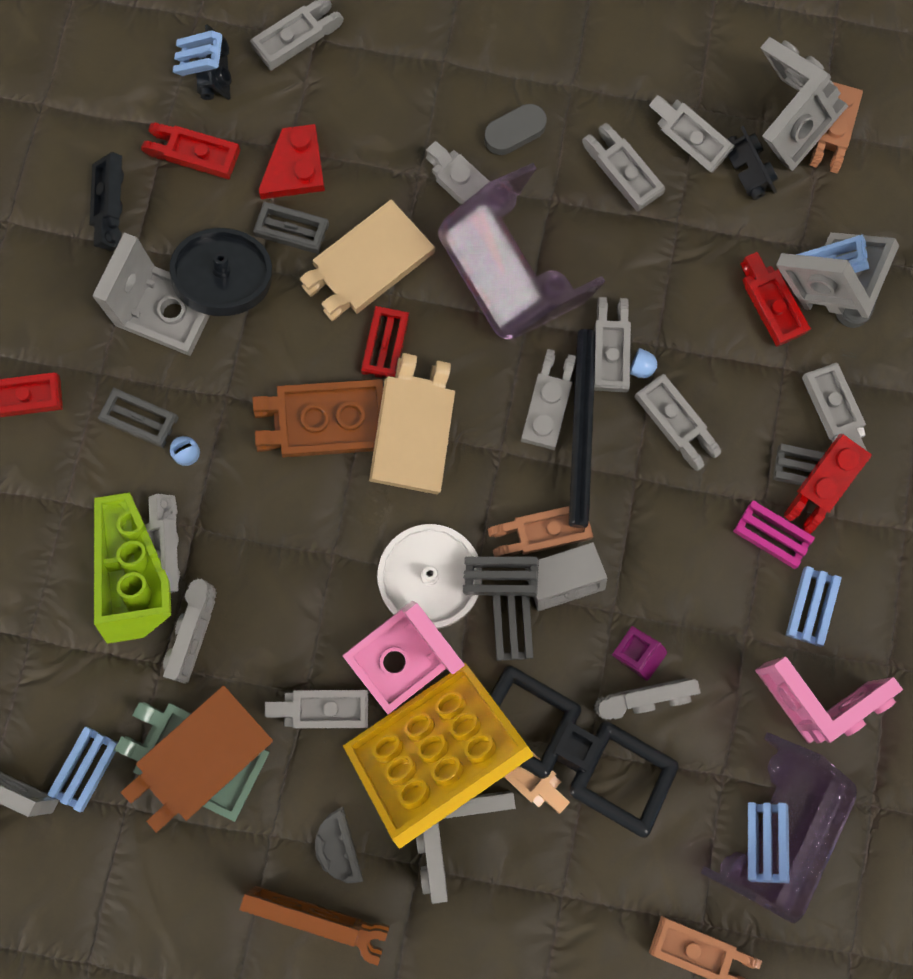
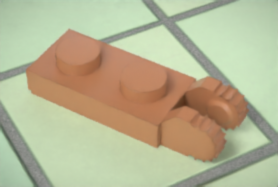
[809,82,863,173]
[488,506,593,557]
[649,916,762,979]

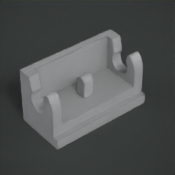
[525,542,607,612]

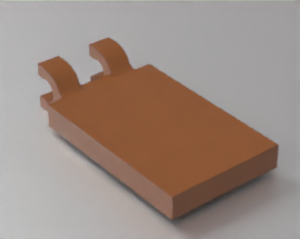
[252,379,383,458]
[120,685,274,833]
[239,886,390,966]

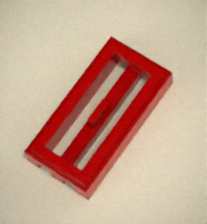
[361,306,410,378]

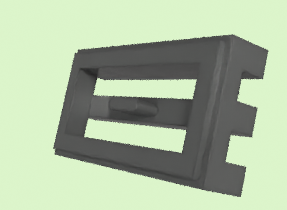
[253,201,329,254]
[98,387,179,449]
[773,444,846,492]
[463,557,539,596]
[492,596,533,661]

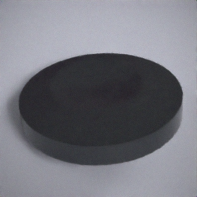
[170,228,272,316]

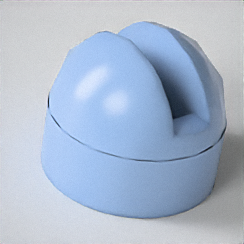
[630,348,657,379]
[170,436,200,466]

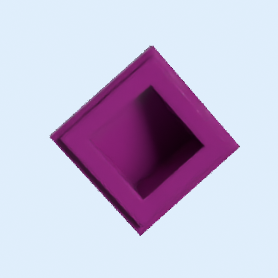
[612,626,667,681]

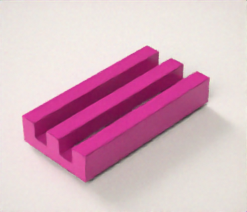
[733,500,815,569]

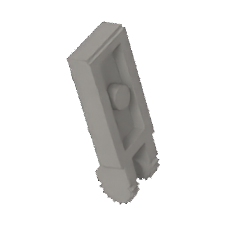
[250,0,344,71]
[582,123,665,212]
[594,297,631,392]
[521,349,576,450]
[634,374,722,471]
[163,578,217,684]
[594,677,701,720]

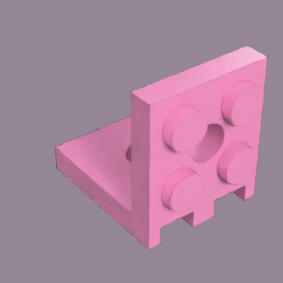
[342,601,465,715]
[755,656,903,744]

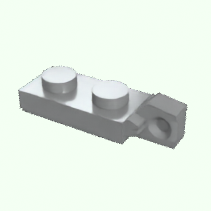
[649,95,735,173]
[426,141,508,221]
[802,363,867,451]
[145,494,180,593]
[265,690,368,729]

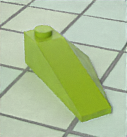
[94,492,171,644]

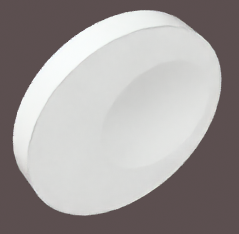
[377,524,482,629]

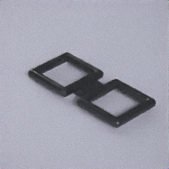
[490,666,679,838]

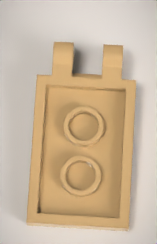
[300,199,435,321]
[369,353,455,494]

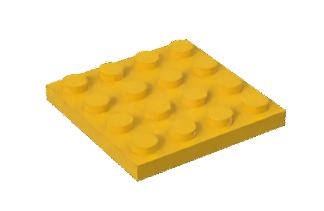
[343,663,534,849]

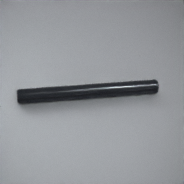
[569,329,595,528]

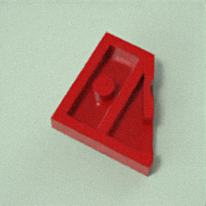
[259,124,325,200]

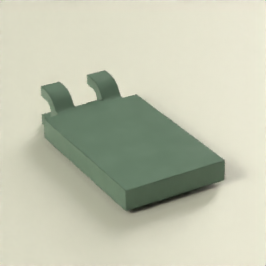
[114,702,270,822]

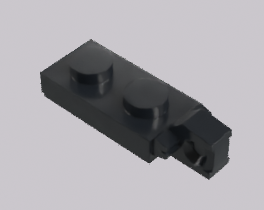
[89,152,124,252]

